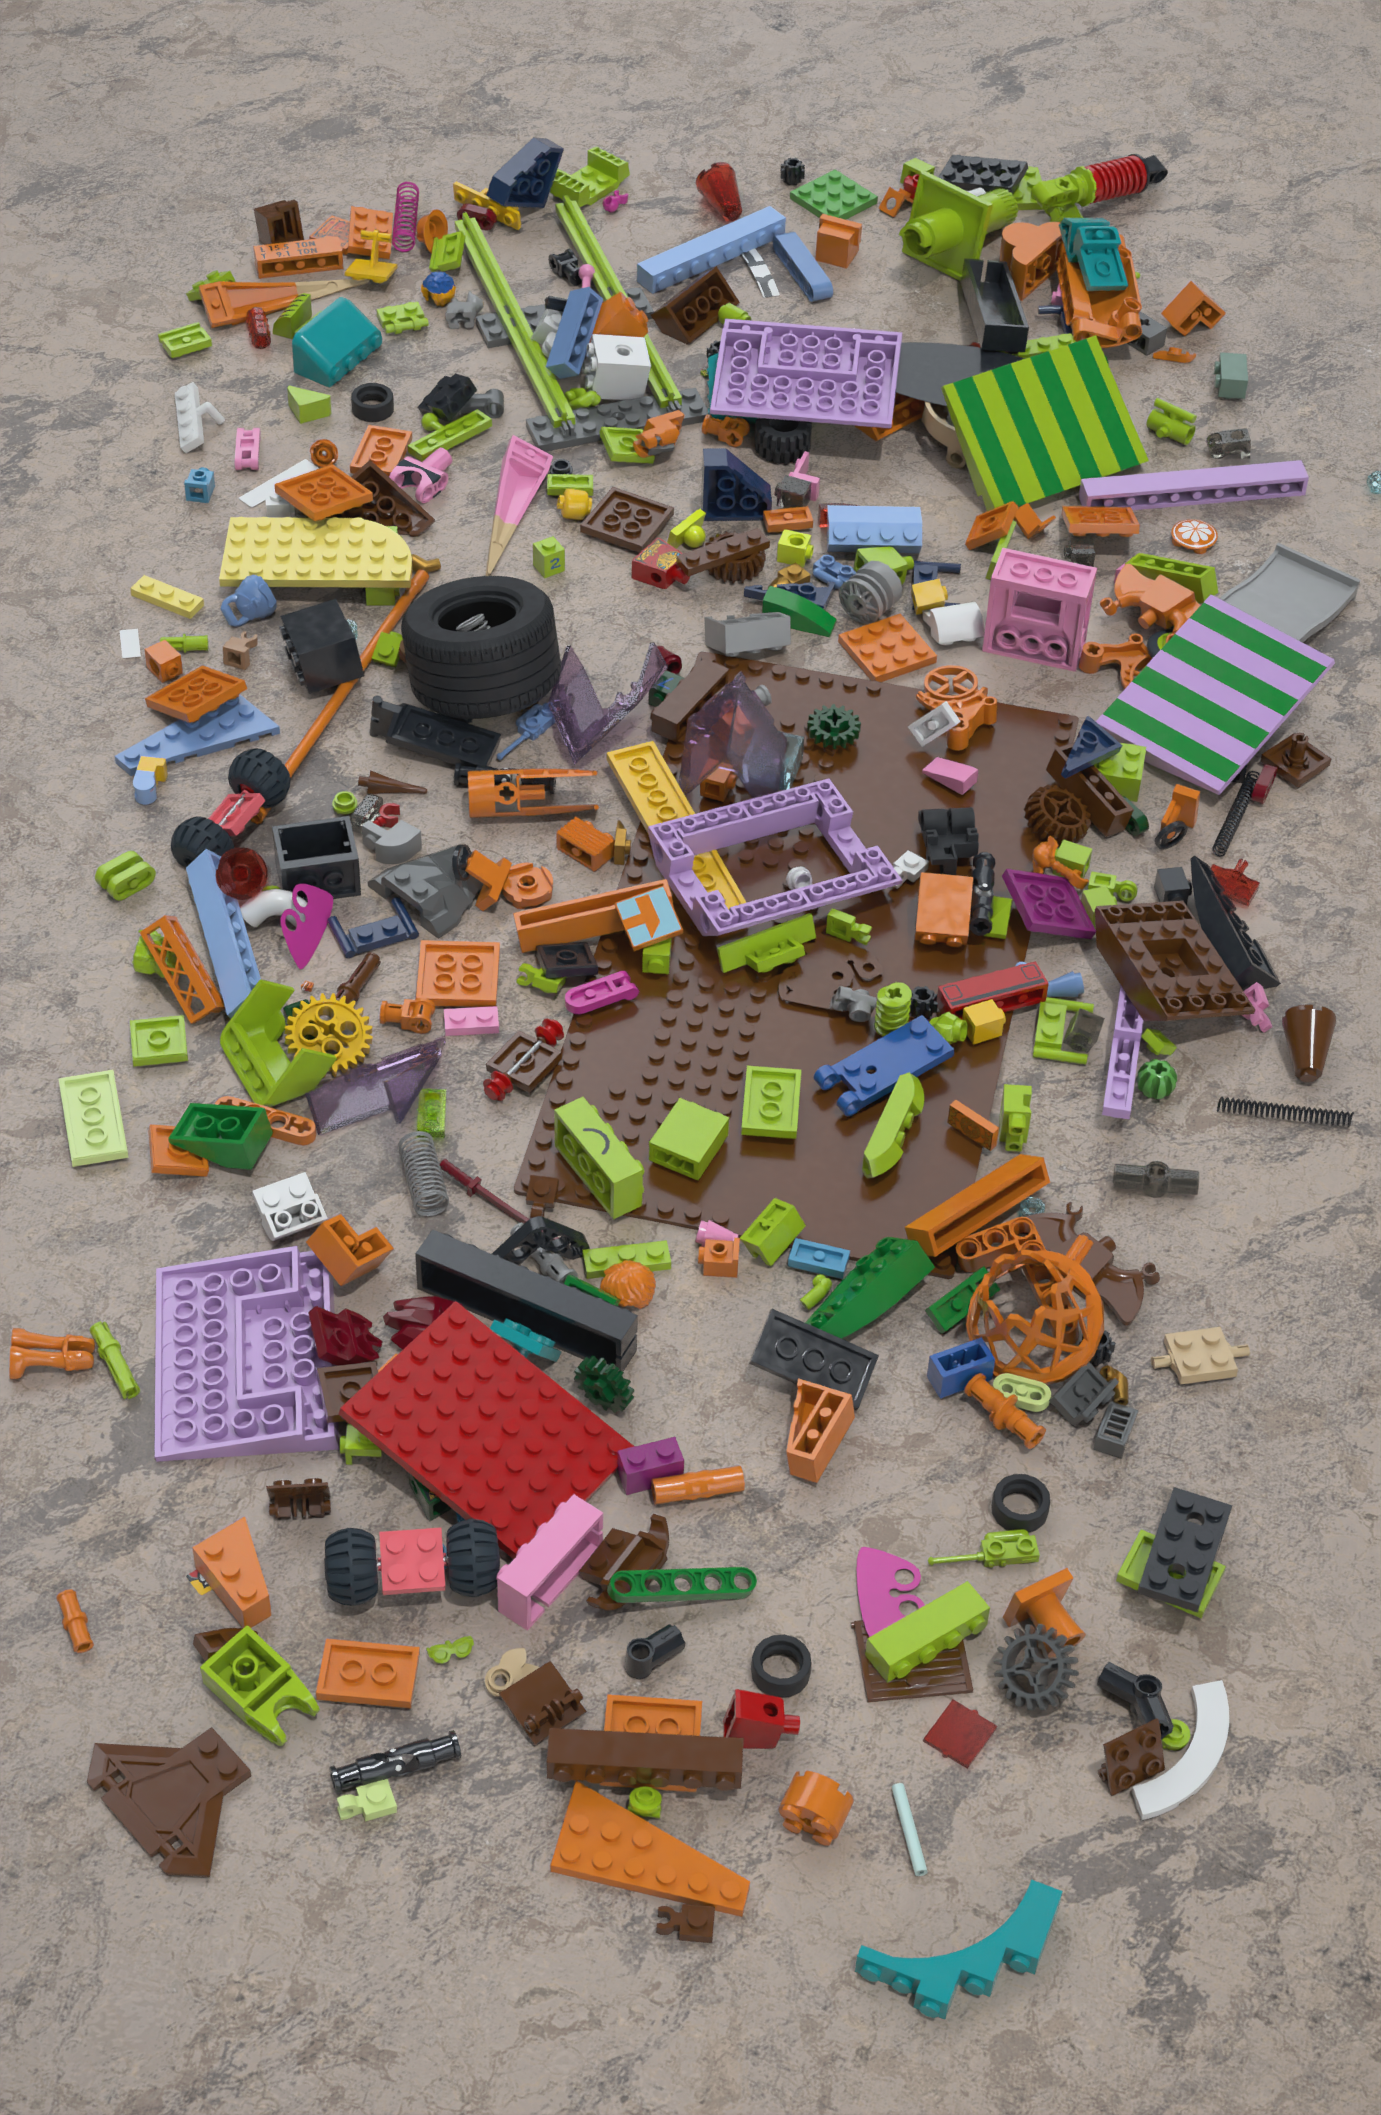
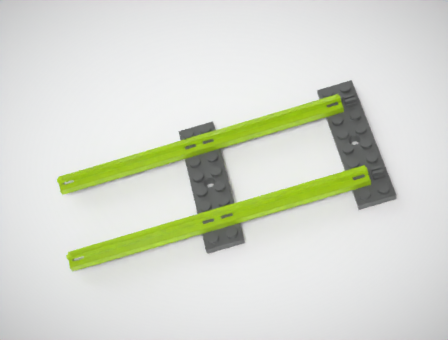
[454,196,709,452]

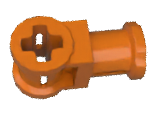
[702,414,750,447]
[380,998,436,1034]

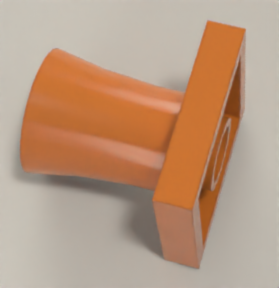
[1003,1568,1086,1657]

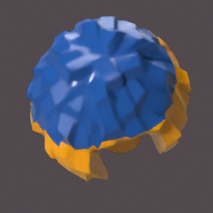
[421,271,456,306]

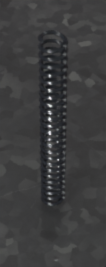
[1212,771,1260,857]
[1217,1096,1354,1127]

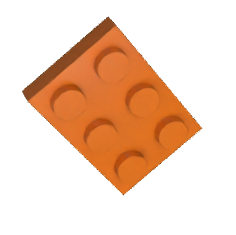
[347,206,393,260]
[350,425,412,477]
[316,1639,420,1708]

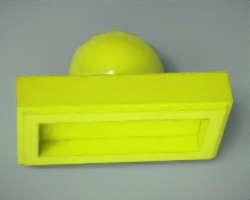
[667,509,706,548]

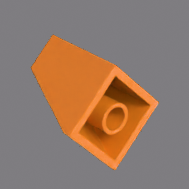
[589,291,648,343]
[915,872,973,947]

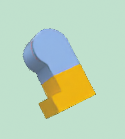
[133,756,168,805]

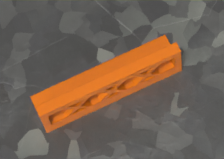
[140,915,225,1024]

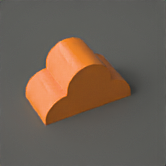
[999,222,1063,301]

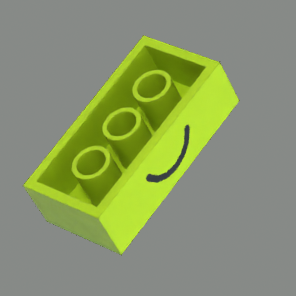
[554,1097,644,1219]

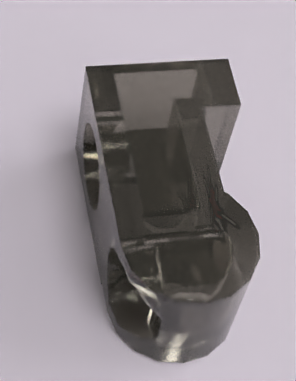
[1206,428,1251,459]

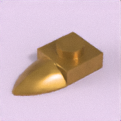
[767,563,811,590]
[614,820,631,865]

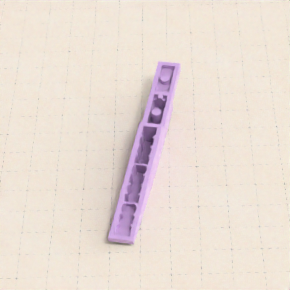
[1102,985,1143,1119]

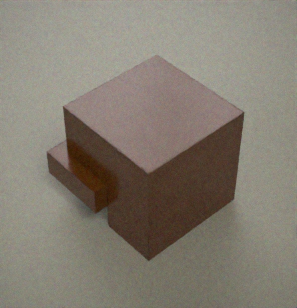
[254,200,304,245]

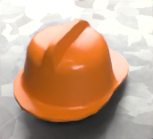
[416,209,448,254]

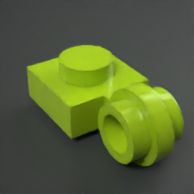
[1088,871,1138,901]

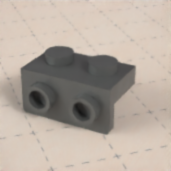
[1049,1362,1119,1426]

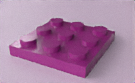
[1002,869,1096,939]

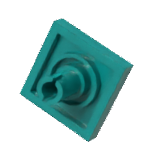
[490,1318,562,1362]

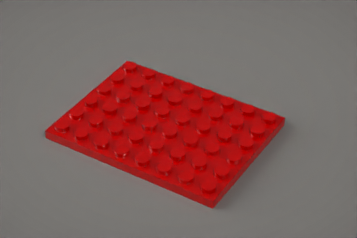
[339,1301,635,1560]

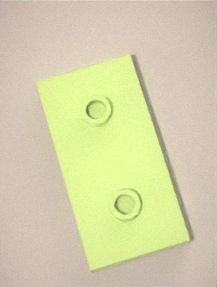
[59,1070,129,1167]

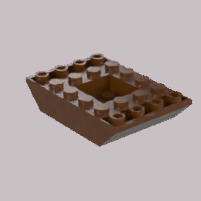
[1095,901,1256,1021]

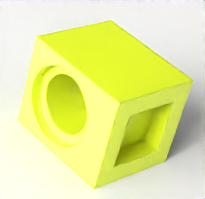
[777,529,814,568]

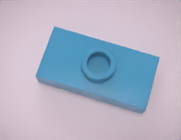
[788,1238,850,1279]

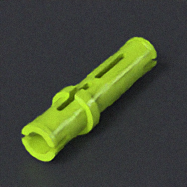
[90,1321,140,1399]

